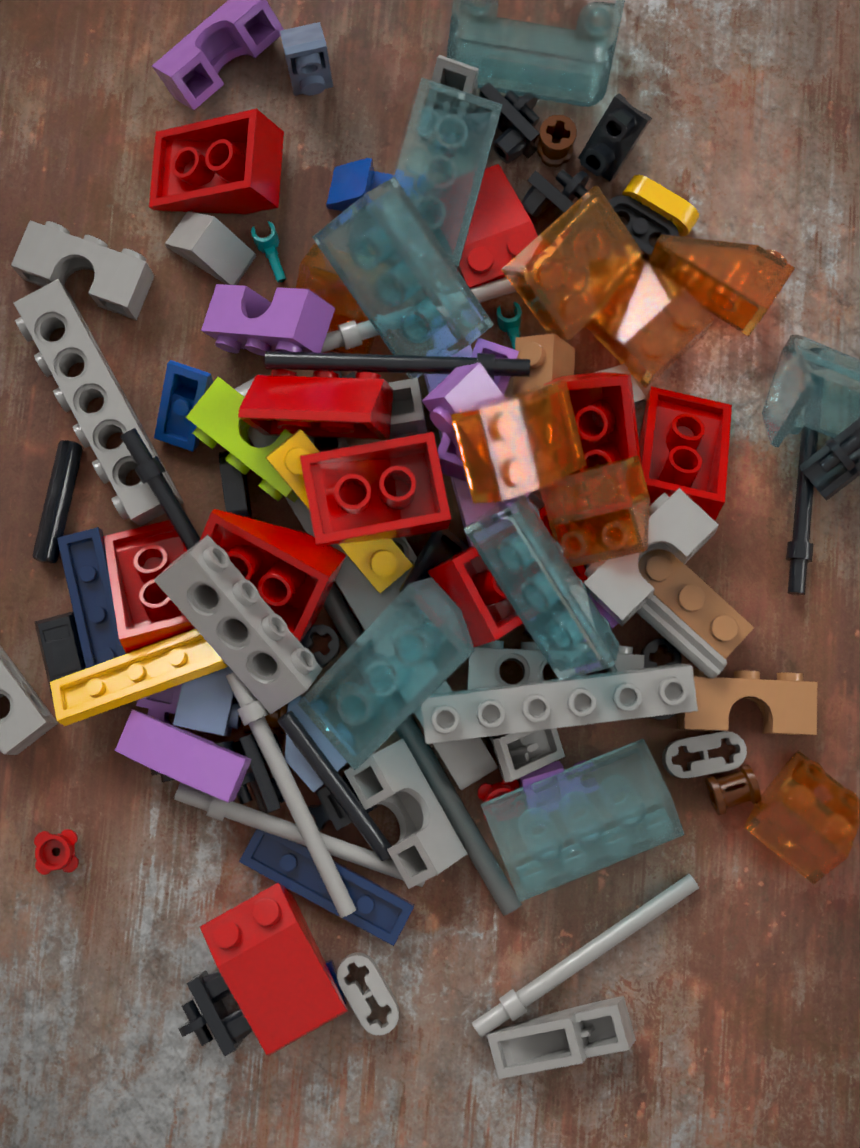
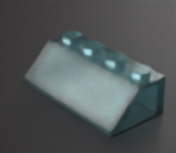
[370,77,502,268]
[312,177,494,379]
[464,492,620,680]
[297,577,475,770]
[480,738,685,902]

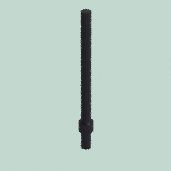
[786,346,825,595]
[265,351,530,380]
[120,428,242,623]

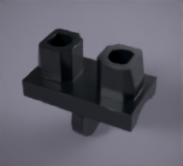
[467,82,540,164]
[578,93,652,182]
[521,169,596,245]
[798,418,860,501]
[234,734,285,814]
[178,970,253,1057]

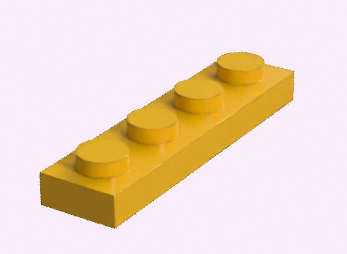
[265,429,413,593]
[50,629,228,727]

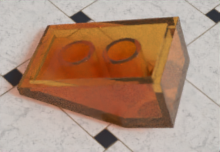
[501,186,643,340]
[644,234,795,336]
[561,245,715,389]
[451,380,586,503]

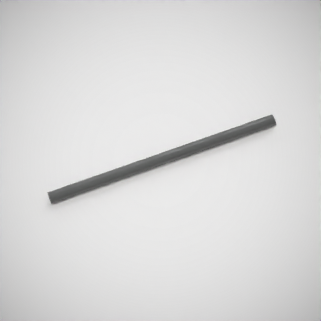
[304,532,522,916]

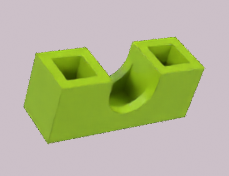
[186,376,299,503]

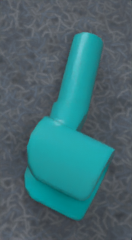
[251,221,286,283]
[497,302,522,350]

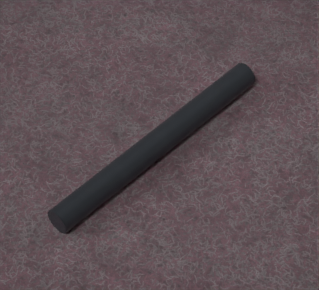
[277,710,392,861]

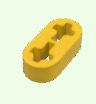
[622,175,699,236]

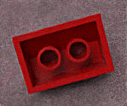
[238,369,393,440]
[544,372,646,512]

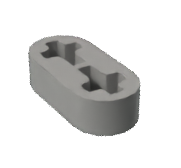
[662,731,747,778]
[337,952,399,1036]

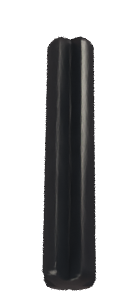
[32,440,83,564]

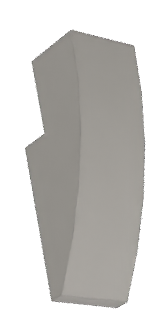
[487,996,636,1079]

